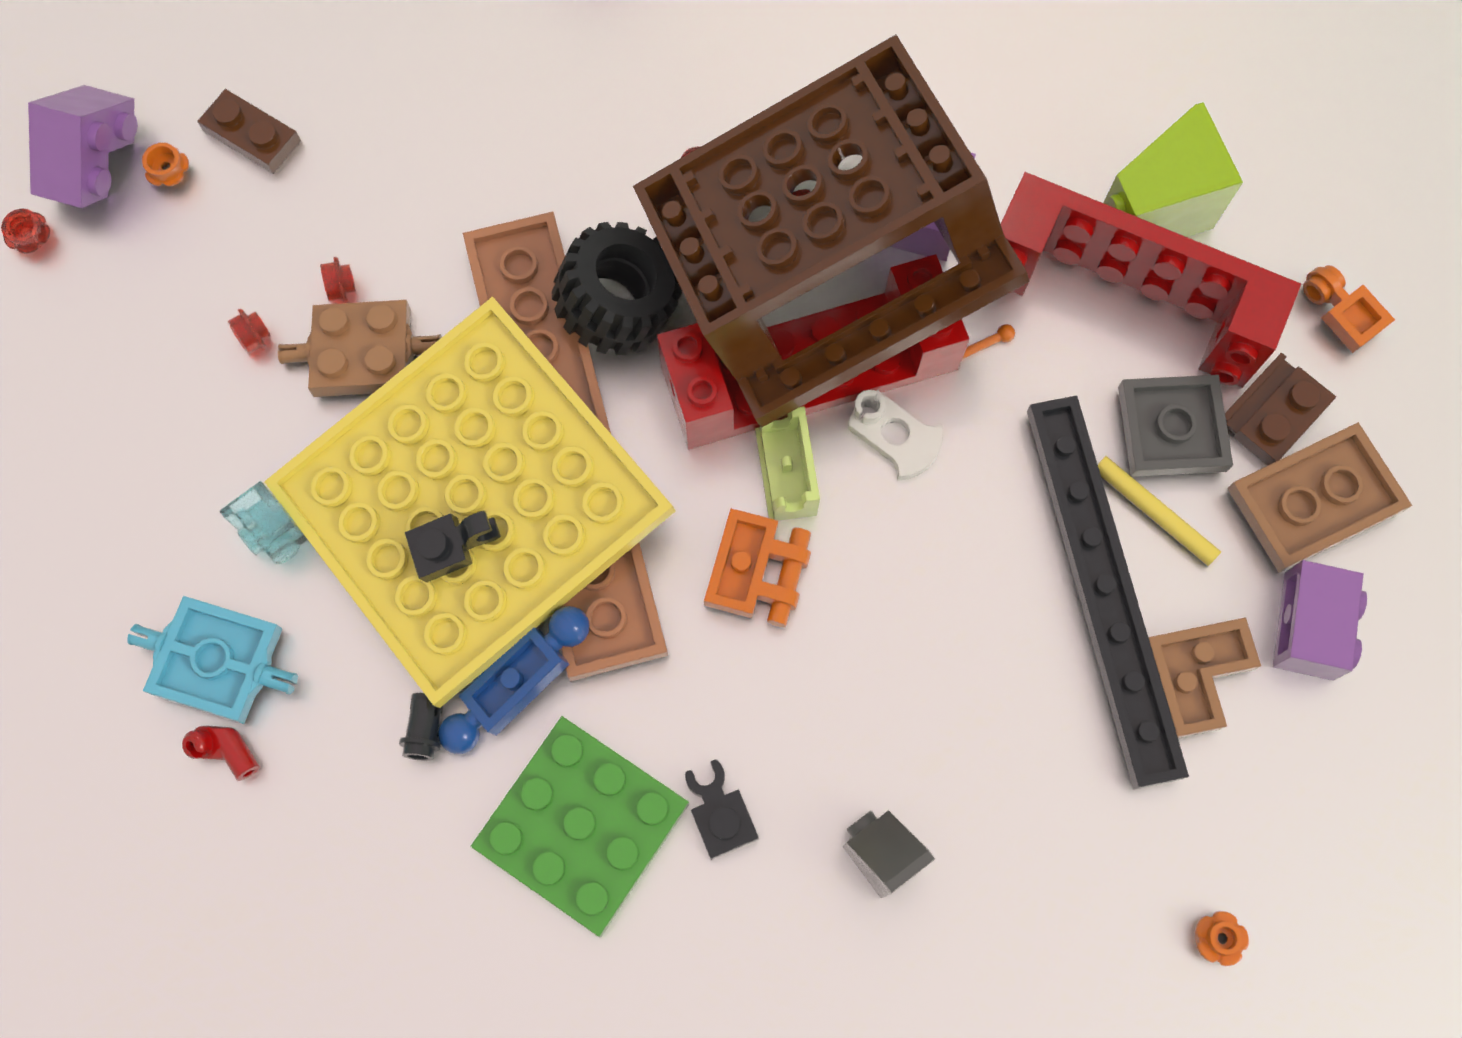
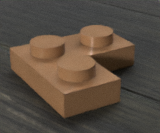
[1148,617,1261,738]

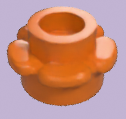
[142,143,189,187]
[1195,911,1249,966]

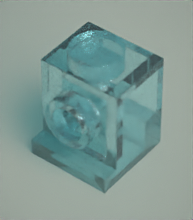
[219,481,307,564]

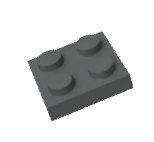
[1118,375,1233,477]

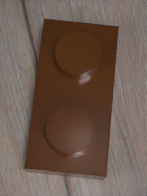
[197,88,301,174]

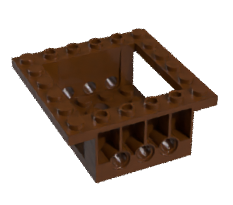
[633,34,1030,428]

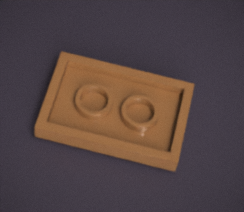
[1227,422,1413,573]

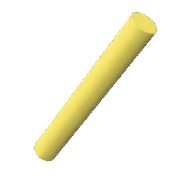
[1098,456,1221,566]

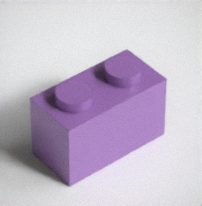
[1273,560,1367,681]

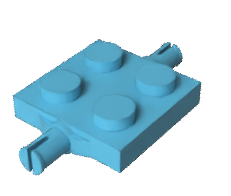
[127,596,298,724]

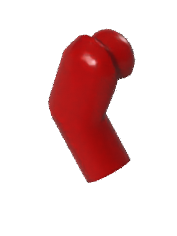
[182,725,260,781]

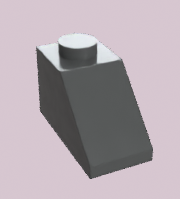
[843,810,935,898]

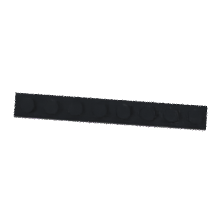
[1027,395,1189,790]

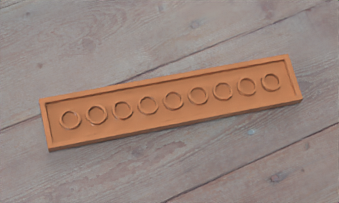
[463,211,668,682]

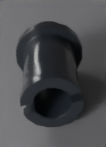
[399,693,443,761]

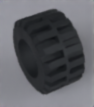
[552,222,682,355]

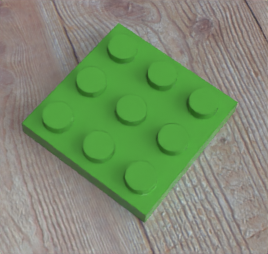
[470,716,690,938]

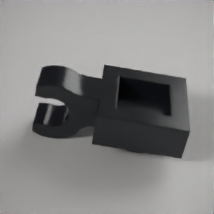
[404,511,501,583]

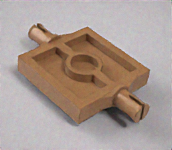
[277,300,442,397]

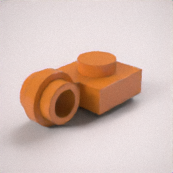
[1303,265,1395,353]

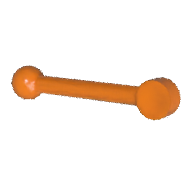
[963,324,1015,359]

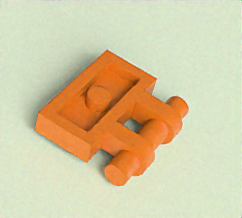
[704,508,811,627]

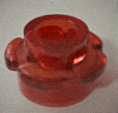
[1,209,51,254]
[320,257,356,303]
[227,309,271,354]

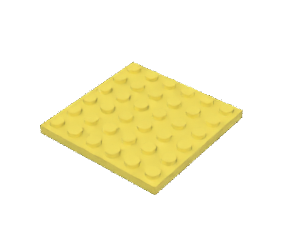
[264,296,676,708]

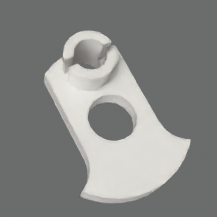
[848,390,943,480]

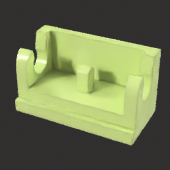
[755,406,820,521]

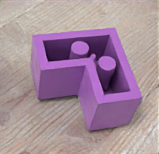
[28,85,138,208]

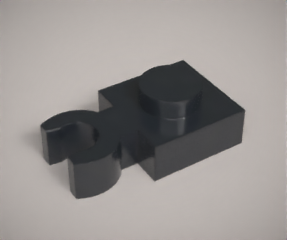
[685,759,759,860]

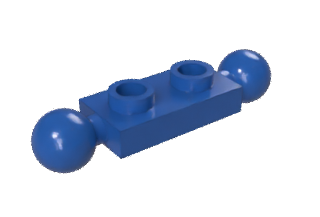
[438,606,590,755]

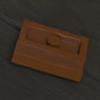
[1225,352,1337,466]

